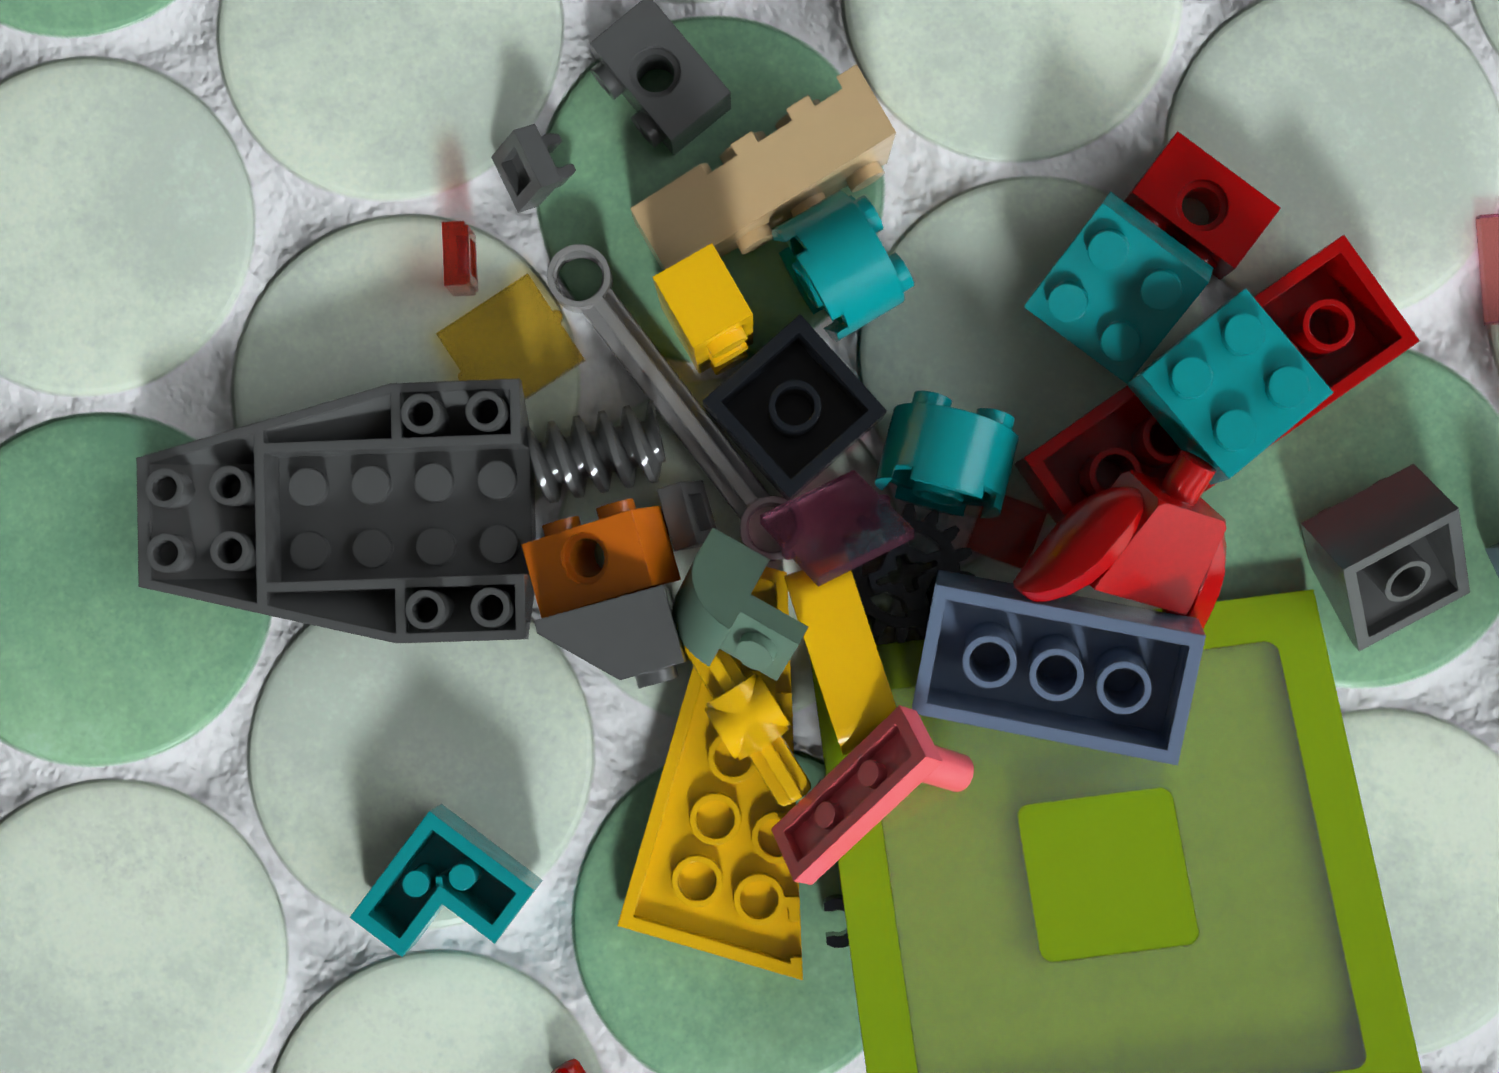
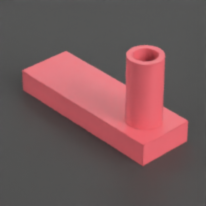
[771,705,974,885]

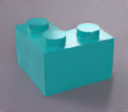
[349,804,543,957]

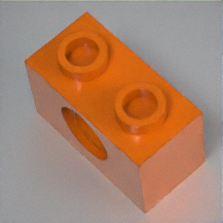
[521,498,681,618]

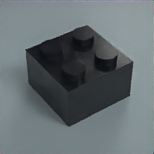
[702,314,887,501]

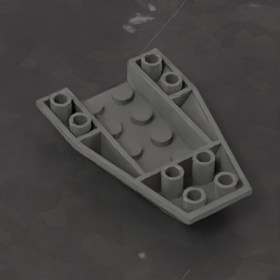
[136,378,536,643]

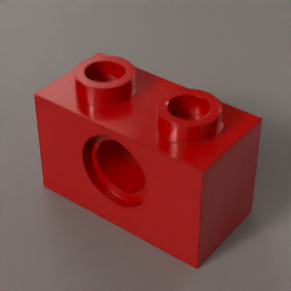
[1124,131,1281,280]

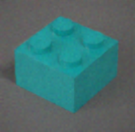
[1023,191,1213,384]
[1126,288,1334,485]

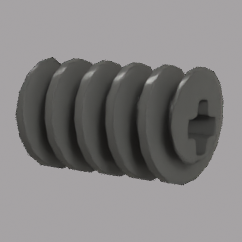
[527,400,666,503]

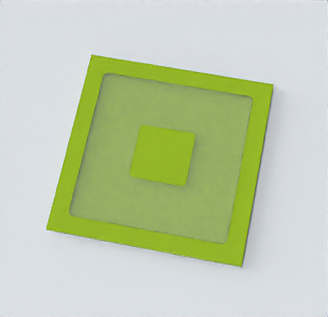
[810,589,1422,1073]

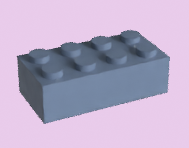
[912,569,1206,766]

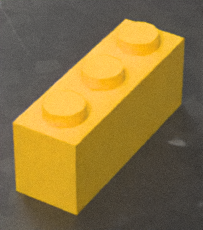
[653,243,753,375]

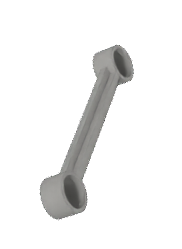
[547,244,804,561]

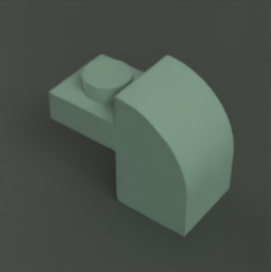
[673,528,808,681]

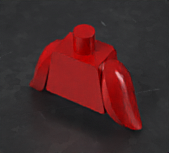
[1013,450,1227,629]

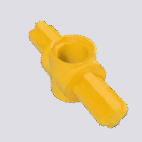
[684,645,811,806]

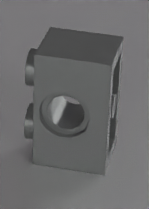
[589,0,731,155]

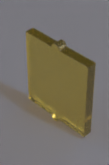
[436,273,586,400]

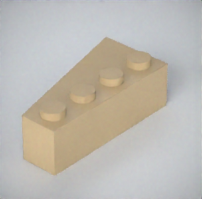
[630,64,896,271]

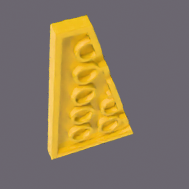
[617,566,803,980]

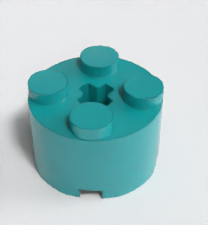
[772,190,915,342]
[874,390,1019,518]

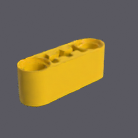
[784,555,897,756]

